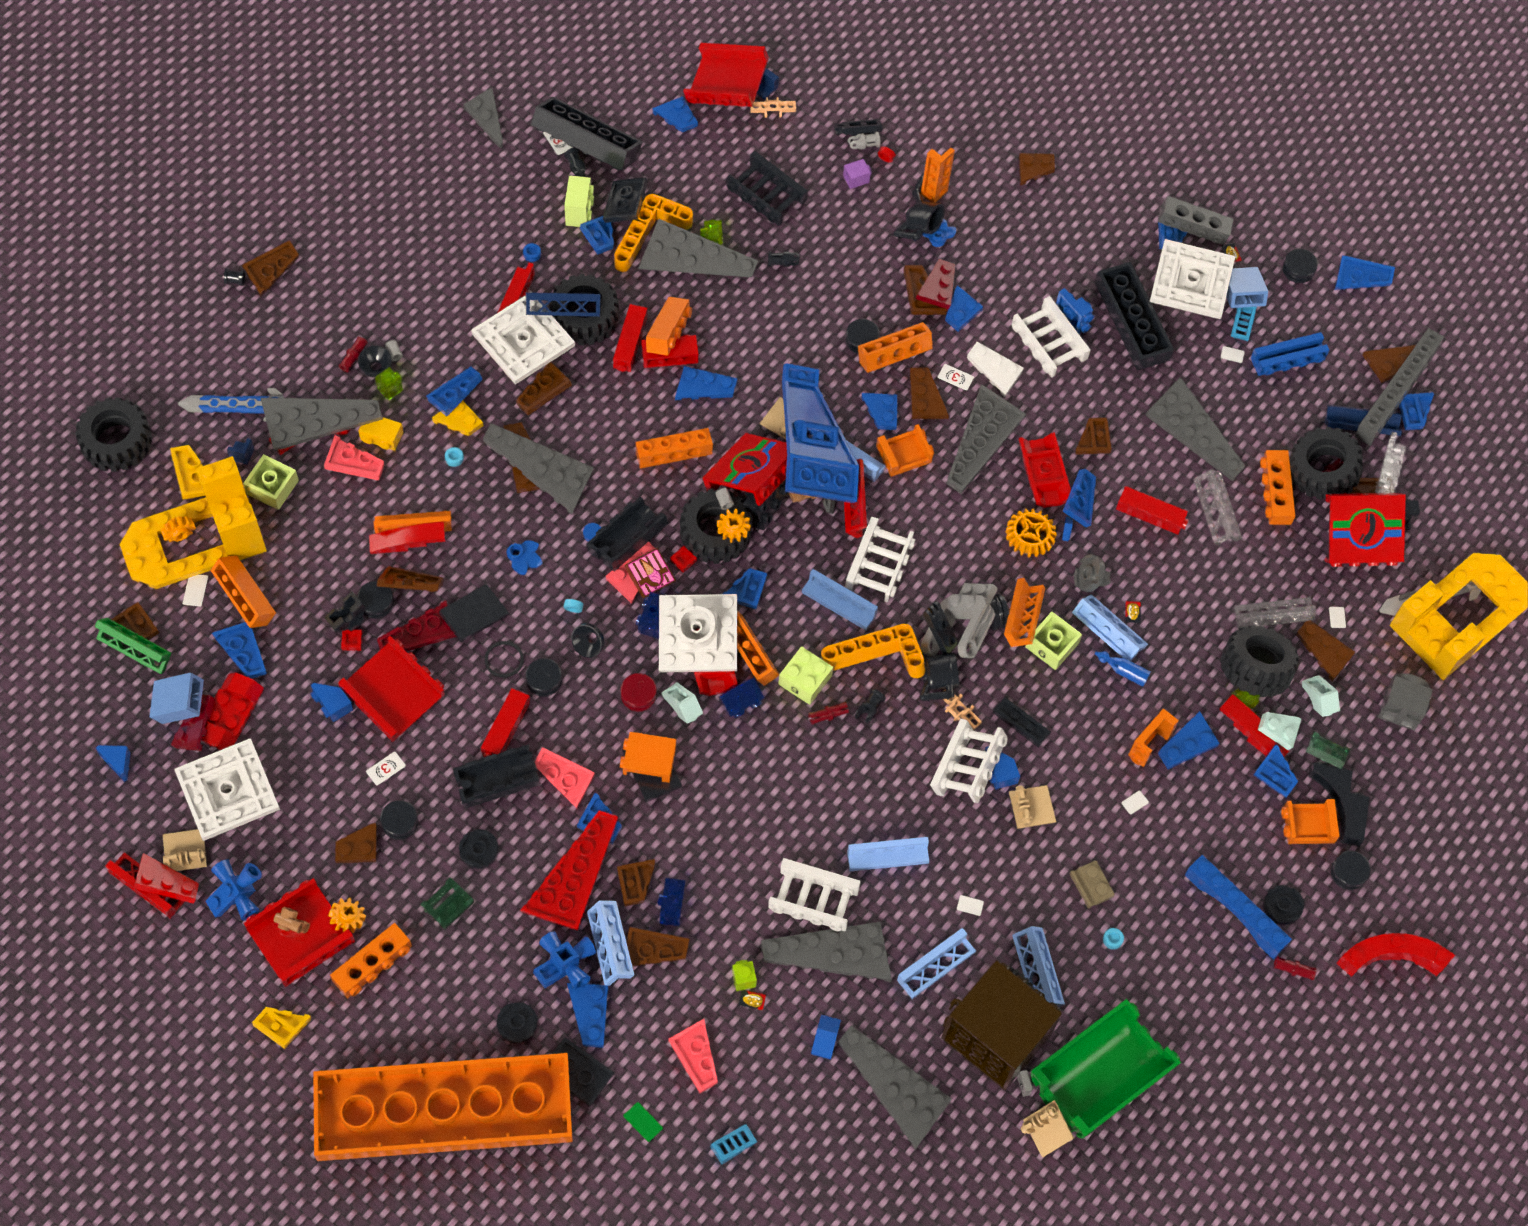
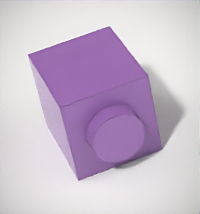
[843,159,872,189]

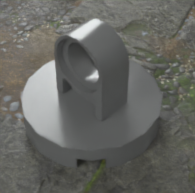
[1074,554,1111,593]

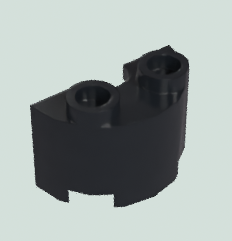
[324,591,366,633]

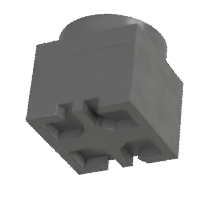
[1377,674,1433,731]

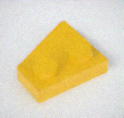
[432,401,484,436]

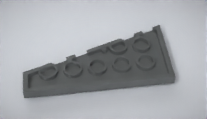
[1146,377,1245,481]
[946,384,1026,494]
[261,398,383,451]
[483,423,594,515]
[760,922,892,982]
[839,1025,952,1150]

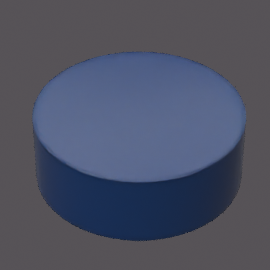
[523,243,541,262]
[583,523,601,542]

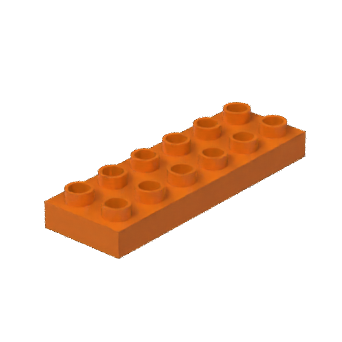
[313,1053,573,1161]

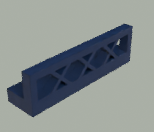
[525,293,600,317]
[1324,405,1402,436]

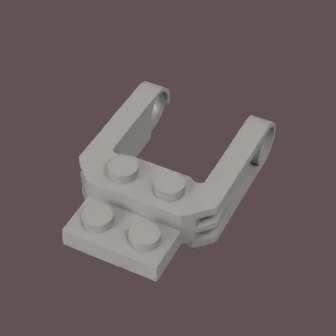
[921,583,998,658]

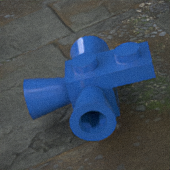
[205,859,262,921]
[533,931,596,990]

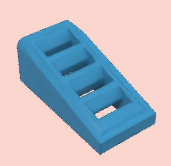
[1230,307,1257,341]
[711,1124,757,1165]

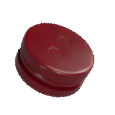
[621,673,657,712]

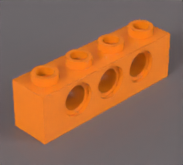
[858,322,933,373]
[636,428,713,469]
[1260,450,1295,525]
[330,923,412,999]

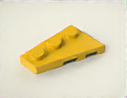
[170,445,205,500]

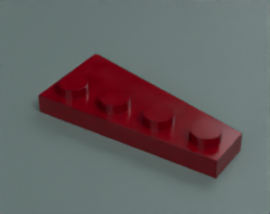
[377,600,457,652]

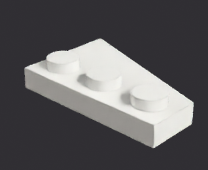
[967,342,1024,398]

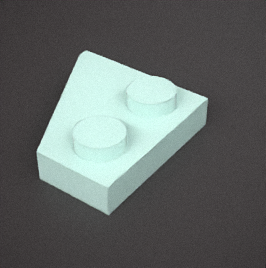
[1258,712,1301,750]

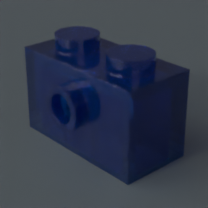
[636,592,660,639]
[718,678,765,718]
[658,878,686,926]

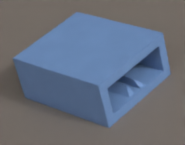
[1226,267,1268,308]
[150,673,204,724]

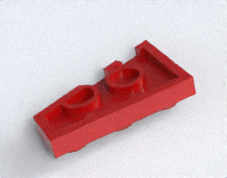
[134,853,199,904]

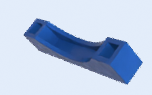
[1185,855,1292,960]

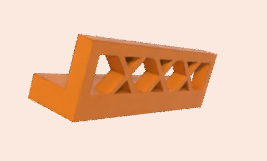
[921,148,955,203]
[374,511,452,534]
[1004,578,1046,647]

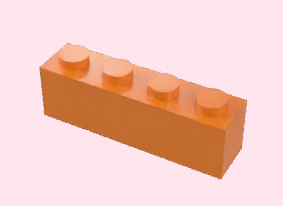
[646,297,692,355]
[210,556,276,628]
[737,611,780,686]

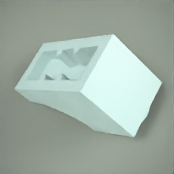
[1302,675,1340,717]
[661,683,703,724]

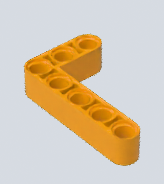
[614,194,693,272]
[821,624,926,678]

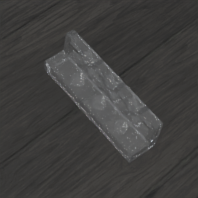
[1375,432,1406,493]
[1194,469,1242,545]
[1234,597,1316,629]

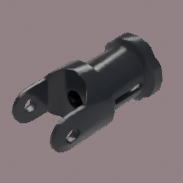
[564,148,586,177]
[768,251,800,267]
[855,689,886,724]

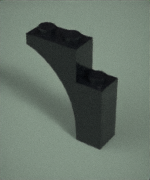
[1309,762,1370,847]

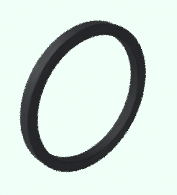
[485,641,524,678]

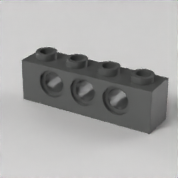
[1158,196,1233,245]

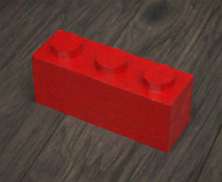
[641,335,698,368]

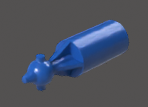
[1095,651,1151,687]

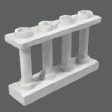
[1012,296,1090,377]
[845,516,916,602]
[930,719,1007,803]
[768,858,860,931]

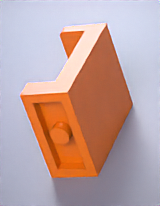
[876,424,934,477]
[1128,708,1179,767]
[620,732,677,783]
[1281,799,1339,844]

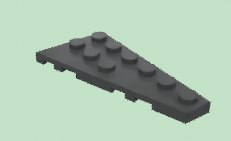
[638,219,758,278]

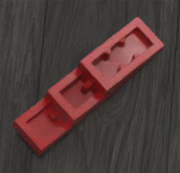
[369,521,445,554]
[1219,694,1290,757]

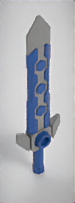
[178,388,284,422]

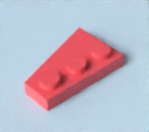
[324,435,384,480]
[606,542,656,604]
[535,747,595,809]
[668,1019,718,1094]

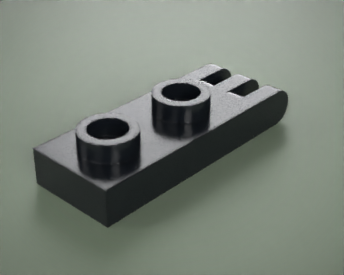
[923,601,959,654]

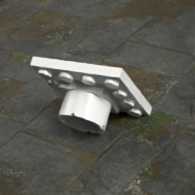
[1150,239,1235,319]
[471,292,575,385]
[659,594,737,672]
[174,738,280,841]

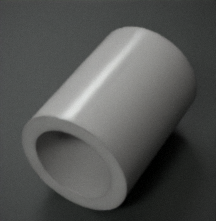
[385,340,403,361]
[715,488,734,510]

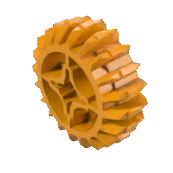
[1005,508,1057,558]

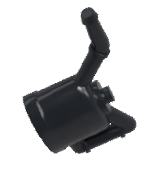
[893,175,945,241]
[919,653,959,702]

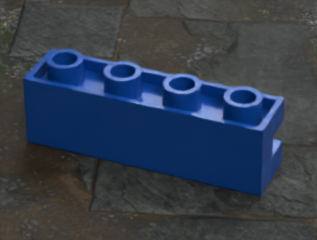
[1251,332,1329,376]

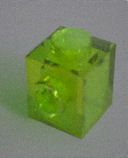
[700,220,723,245]
[375,367,403,401]

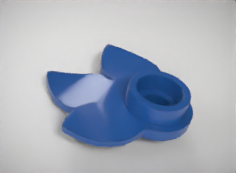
[923,219,956,247]
[506,540,542,575]

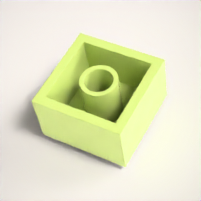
[564,176,594,227]
[243,454,299,510]
[1026,612,1082,670]
[778,646,833,705]

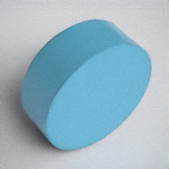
[445,447,464,467]
[563,599,584,613]
[1103,928,1124,949]

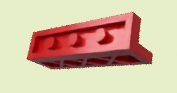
[497,262,535,313]
[844,459,867,538]
[105,853,185,918]

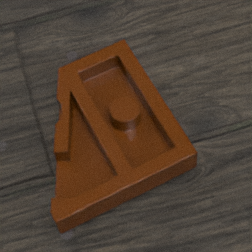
[1019,153,1055,185]
[1075,417,1112,455]
[335,823,377,863]
[617,859,655,907]

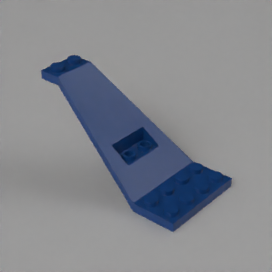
[782,363,859,503]

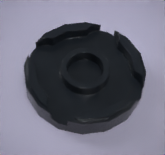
[458,829,499,869]
[1263,885,1305,925]
[497,1002,538,1044]

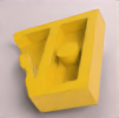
[252,1007,311,1049]

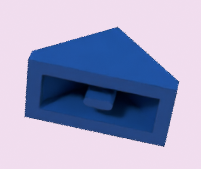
[96,745,131,782]
[811,1015,841,1060]

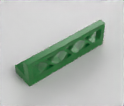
[95,618,172,674]

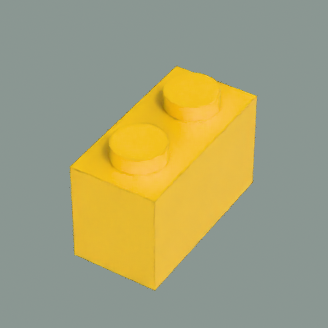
[358,417,404,451]

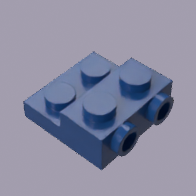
[1056,288,1094,334]

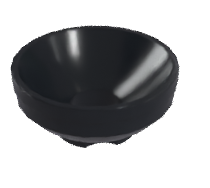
[358,346,392,377]
[571,623,605,658]

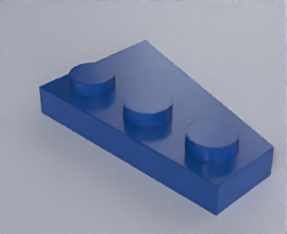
[1334,255,1395,290]
[426,367,483,416]
[212,622,267,679]

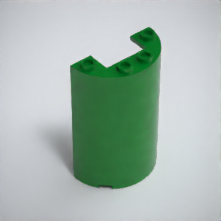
[1031,999,1181,1139]

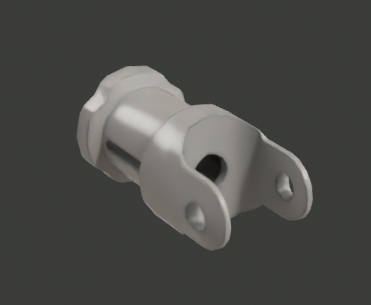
[848,132,880,150]

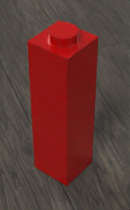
[613,304,648,372]
[1116,486,1189,535]
[481,688,530,757]

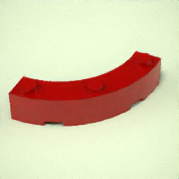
[1336,933,1456,977]

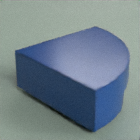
[1062,516,1073,541]

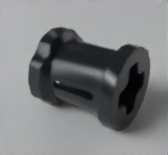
[224,268,246,286]

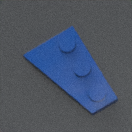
[675,366,737,400]
[1063,469,1096,527]
[1158,711,1219,769]
[567,983,608,1048]

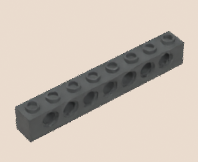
[1355,328,1444,446]

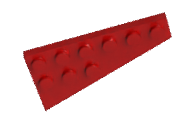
[520,810,619,931]

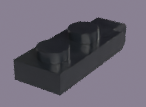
[833,119,882,136]

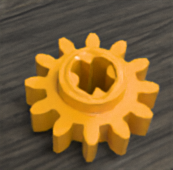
[717,509,751,543]
[160,516,196,542]
[328,898,366,933]

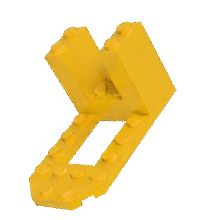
[120,456,267,589]
[1389,553,1528,681]

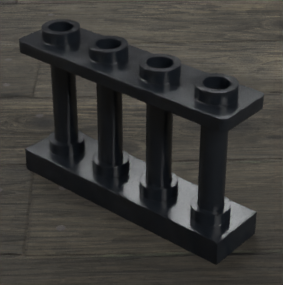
[726,151,808,226]

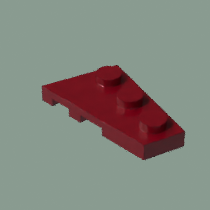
[171,694,215,751]

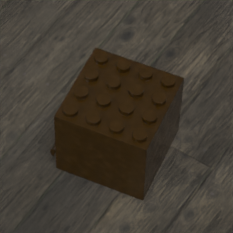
[941,960,1062,1091]

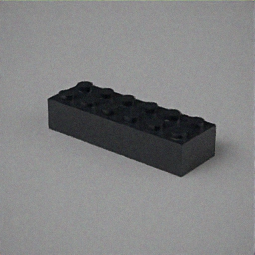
[531,97,643,171]
[1095,262,1174,371]

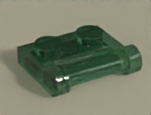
[1305,731,1350,769]
[420,877,474,930]

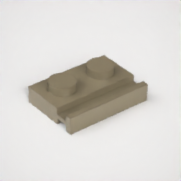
[1070,861,1115,909]

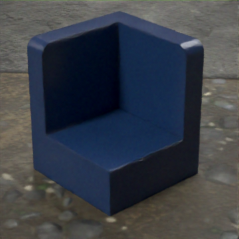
[757,68,779,100]
[227,438,254,465]

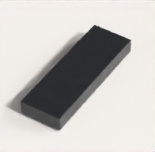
[992,697,1051,748]

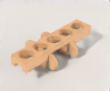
[750,97,796,118]
[942,689,982,730]

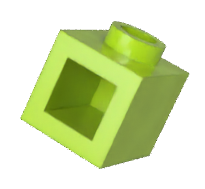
[732,960,757,991]

